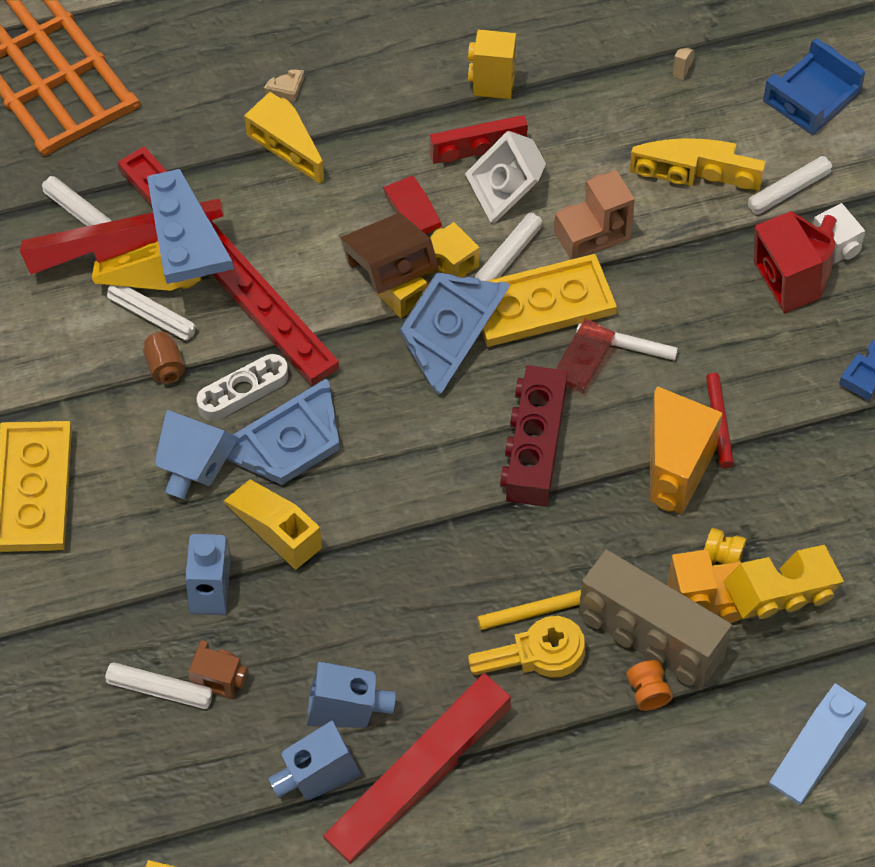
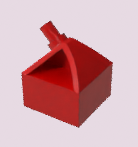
[754,211,837,314]

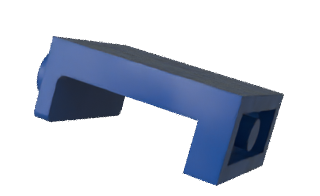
[763,38,865,136]

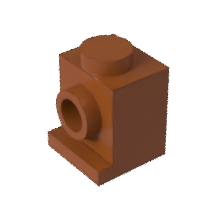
[188,640,249,700]

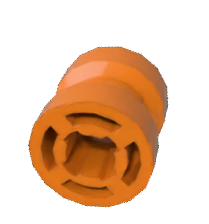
[626,660,673,711]

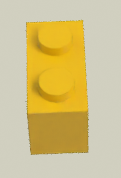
[468,29,516,99]

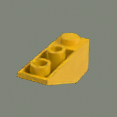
[224,479,322,570]

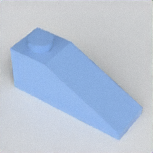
[769,684,867,806]

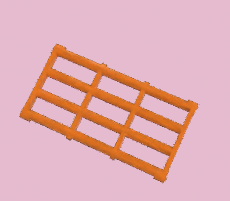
[0,0,141,156]

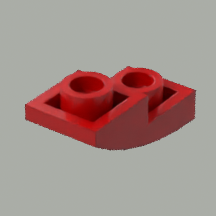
[383,175,442,235]

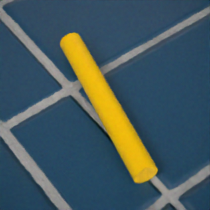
[477,590,581,630]

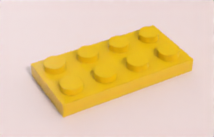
[481,254,617,347]
[0,421,72,552]

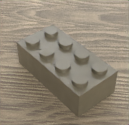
[579,549,732,690]

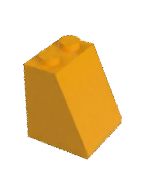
[650,386,723,515]

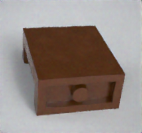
[340,212,439,294]

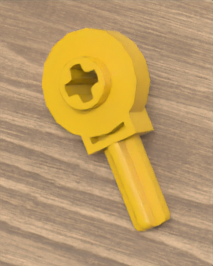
[468,616,586,678]

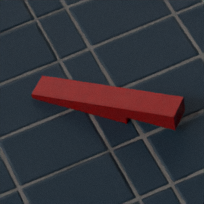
[20,198,224,275]
[323,673,511,864]

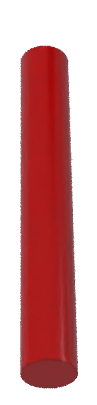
[706,373,734,469]

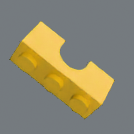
[376,222,480,319]
[723,544,844,619]

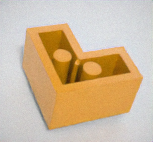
[667,549,742,623]

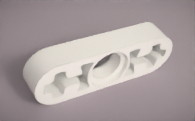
[197,354,288,421]

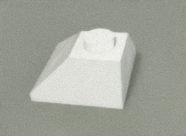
[465,131,546,224]

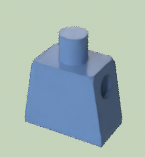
[155,410,238,500]
[186,534,231,615]
[307,662,395,728]
[268,721,362,800]

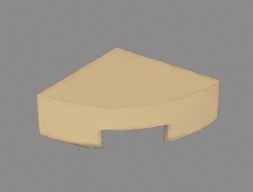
[672,48,695,80]
[264,70,305,101]

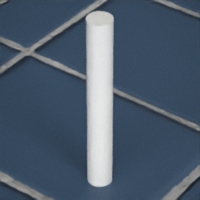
[576,323,678,361]

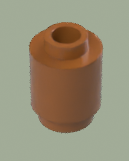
[143,332,185,384]

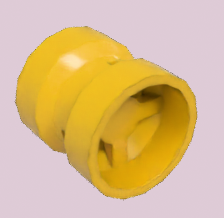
[704,528,747,564]

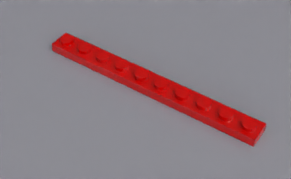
[117,146,339,386]

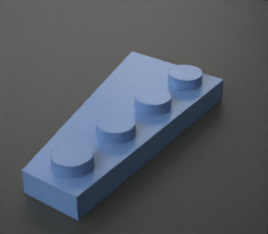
[147,169,234,284]

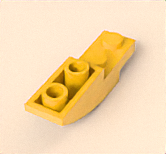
[629,138,766,191]

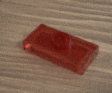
[556,318,615,393]

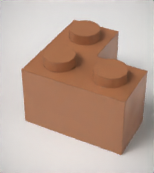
[554,170,635,260]

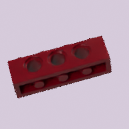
[500,365,568,507]

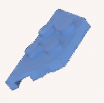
[399,273,510,395]
[226,379,340,485]

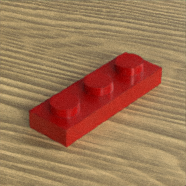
[430,115,528,164]

